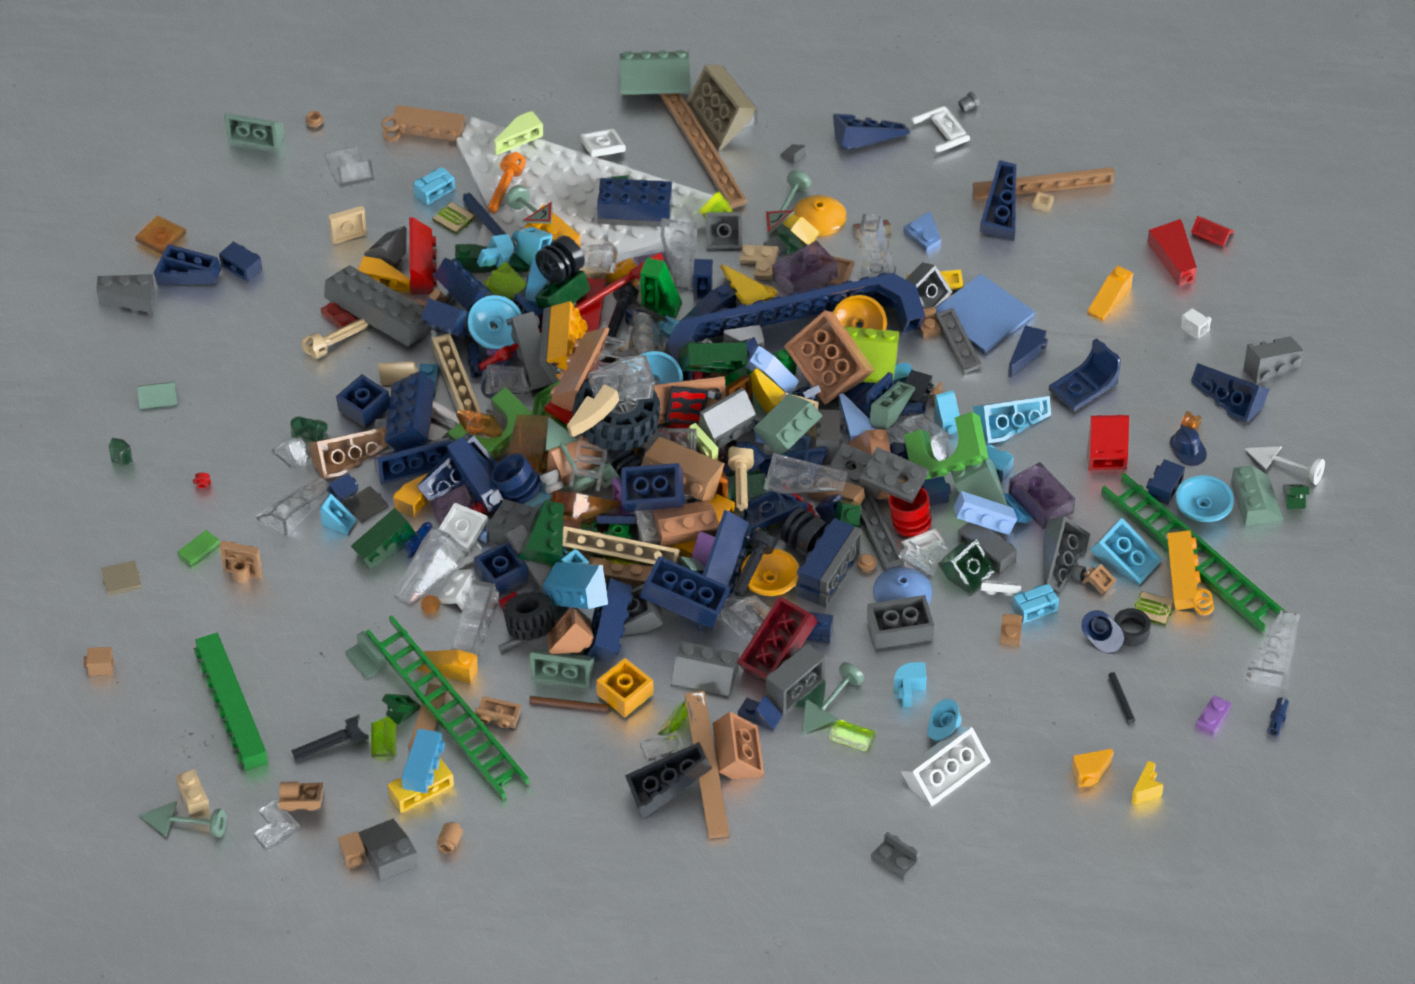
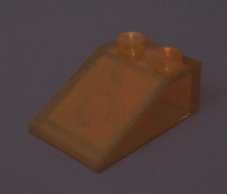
[507,415,553,473]
[551,491,621,522]

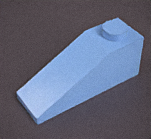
[745,346,799,394]
[839,393,875,442]

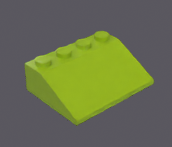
[844,327,899,383]

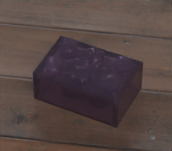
[772,240,838,295]
[1008,462,1076,530]

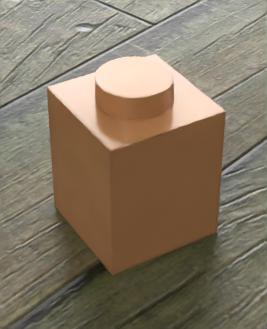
[83,647,114,676]
[338,831,366,868]

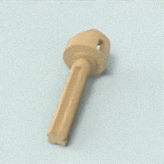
[301,319,369,359]
[728,447,754,511]

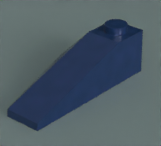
[833,113,910,149]
[1191,363,1270,422]
[416,433,497,501]
[446,437,508,513]

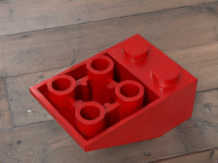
[1087,415,1129,470]

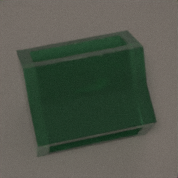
[108,438,133,468]

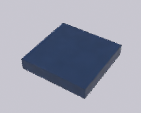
[597,513,637,524]

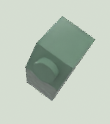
[870,381,915,430]

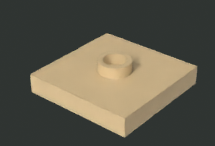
[328,206,367,245]

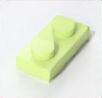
[688,423,718,460]

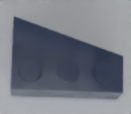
[153,244,221,285]

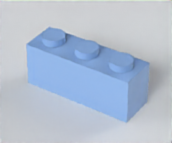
[953,491,1017,535]

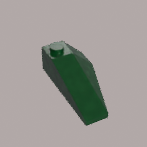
[455,244,529,273]

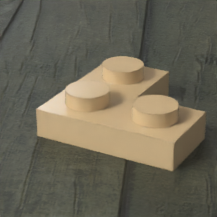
[739,245,779,280]

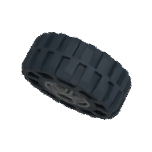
[572,371,660,451]

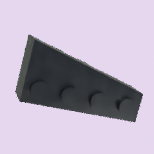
[625,742,712,819]

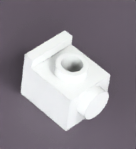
[1181,308,1211,340]

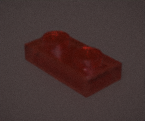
[320,302,357,329]

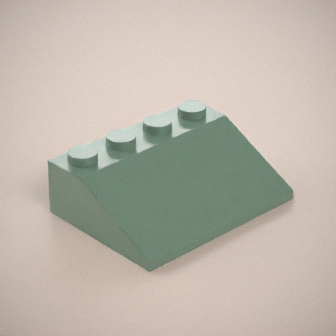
[619,50,691,95]

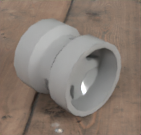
[540,469,565,495]

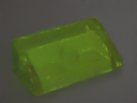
[658,700,687,740]
[371,716,396,757]
[830,720,876,751]

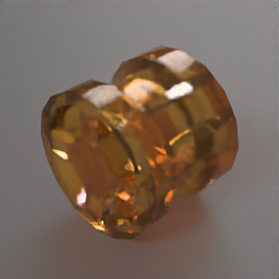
[1180,411,1202,431]

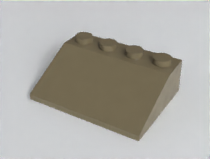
[687,65,756,150]

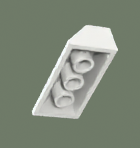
[901,727,990,806]

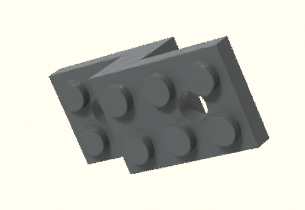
[826,443,929,504]

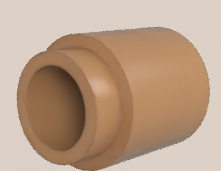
[437,822,463,854]

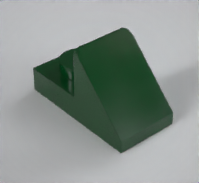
[1283,484,1309,509]
[382,694,421,725]

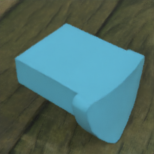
[655,316,679,339]

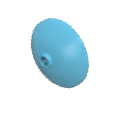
[468,295,522,350]
[627,351,683,385]
[1176,475,1234,522]

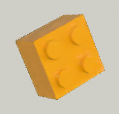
[596,658,653,717]

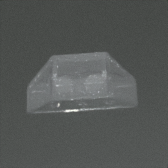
[883,414,949,460]
[719,595,771,644]

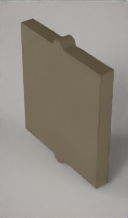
[101,561,141,594]

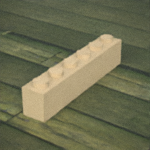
[432,334,483,431]
[563,526,681,564]

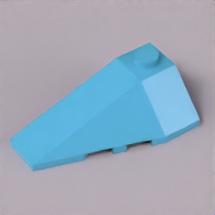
[973,396,1051,443]

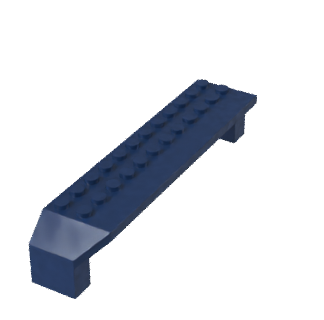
[664,272,925,381]

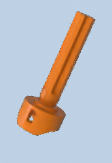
[487,152,526,214]

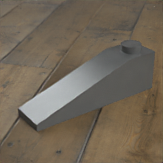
[1043,516,1090,593]

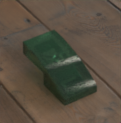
[778,224,803,262]

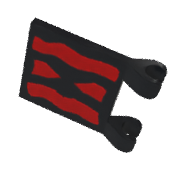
[665,386,722,425]

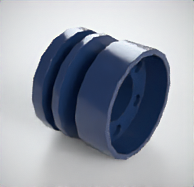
[491,453,542,504]

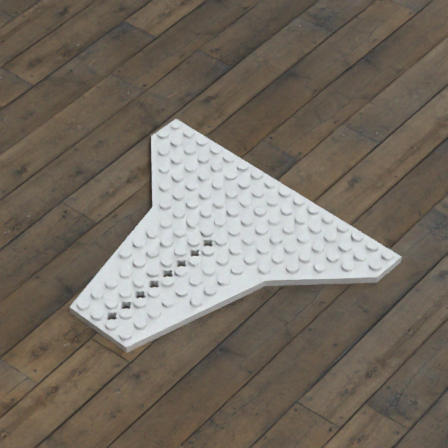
[456,117,728,328]

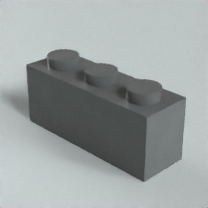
[958,522,1017,574]

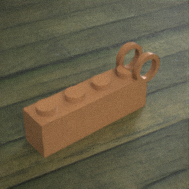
[382,105,466,141]

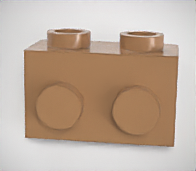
[475,696,522,729]

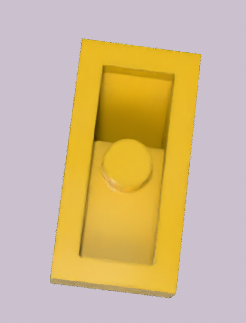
[781,214,820,247]
[1131,761,1163,804]

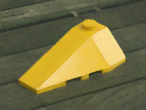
[720,264,778,305]

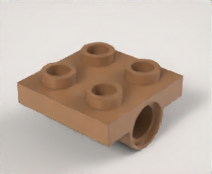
[219,540,263,583]
[279,781,324,811]

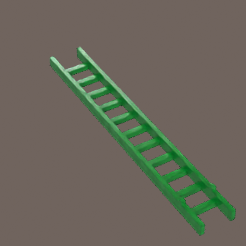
[1101,472,1286,633]
[366,615,529,800]

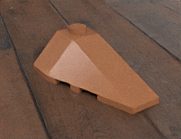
[847,430,890,499]

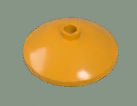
[793,195,846,236]
[833,295,887,330]
[741,548,799,596]

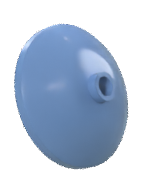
[873,567,932,603]

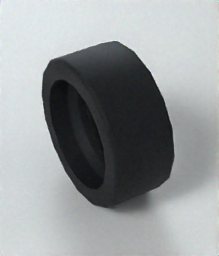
[1114,608,1151,646]

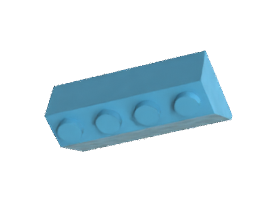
[542,561,608,609]

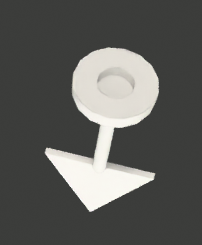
[1244,446,1325,485]

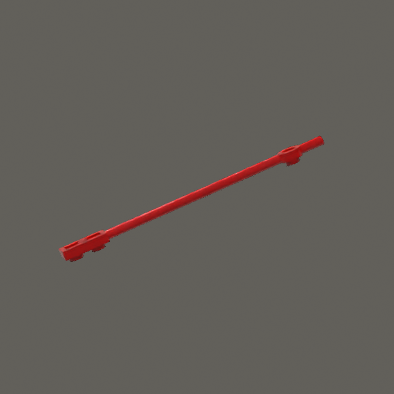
[478,252,664,371]

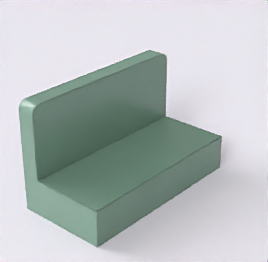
[137,381,177,409]
[345,631,386,679]

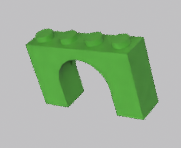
[448,387,537,459]
[904,412,989,480]

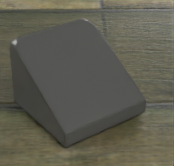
[781,144,806,164]

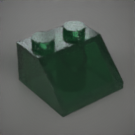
[726,471,766,503]
[938,539,996,594]

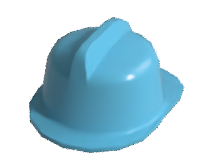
[928,699,961,740]

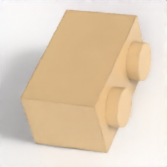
[175,769,210,818]

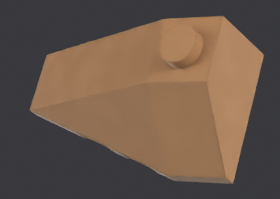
[308,427,389,479]

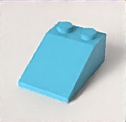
[1090,518,1163,585]

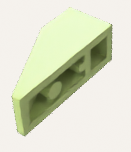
[494,111,543,155]

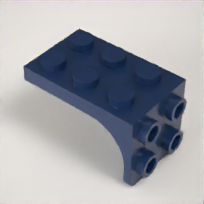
[1049,338,1121,412]
[836,372,894,418]

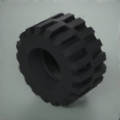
[503,591,556,641]

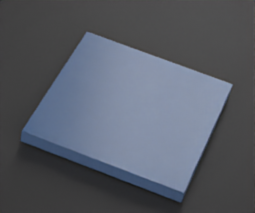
[935,274,1035,354]

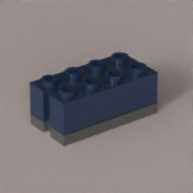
[597,178,672,227]
[796,518,862,608]

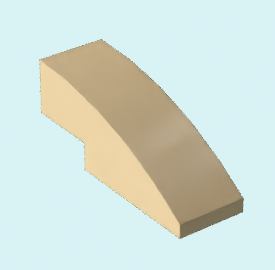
[567,384,619,437]

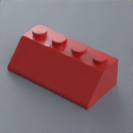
[409,217,437,295]

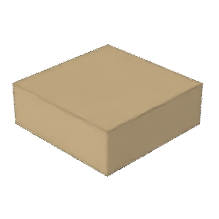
[1032,192,1054,213]

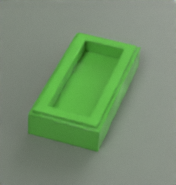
[178,530,220,566]

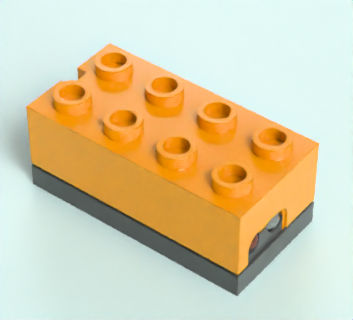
[539,301,587,384]

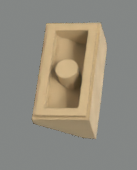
[378,361,418,386]

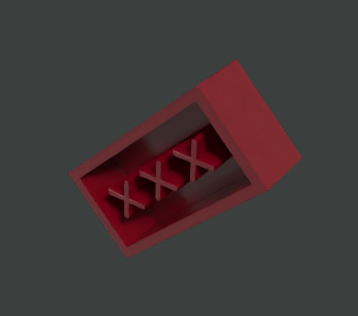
[737,596,818,683]

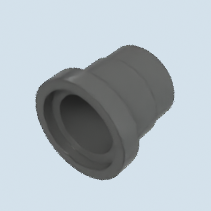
[958,92,980,113]

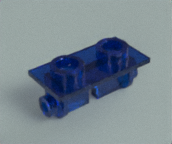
[405,522,438,558]

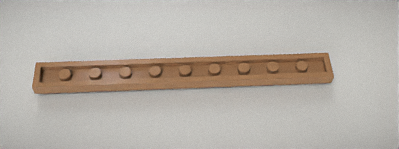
[660,93,747,209]

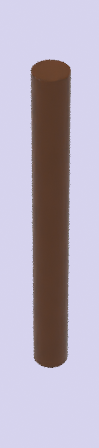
[529,696,610,713]

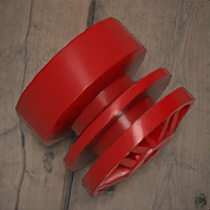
[888,487,932,537]

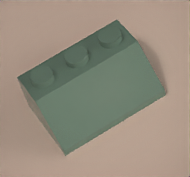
[224,113,284,150]
[753,394,822,456]
[1231,465,1283,526]
[530,649,595,688]

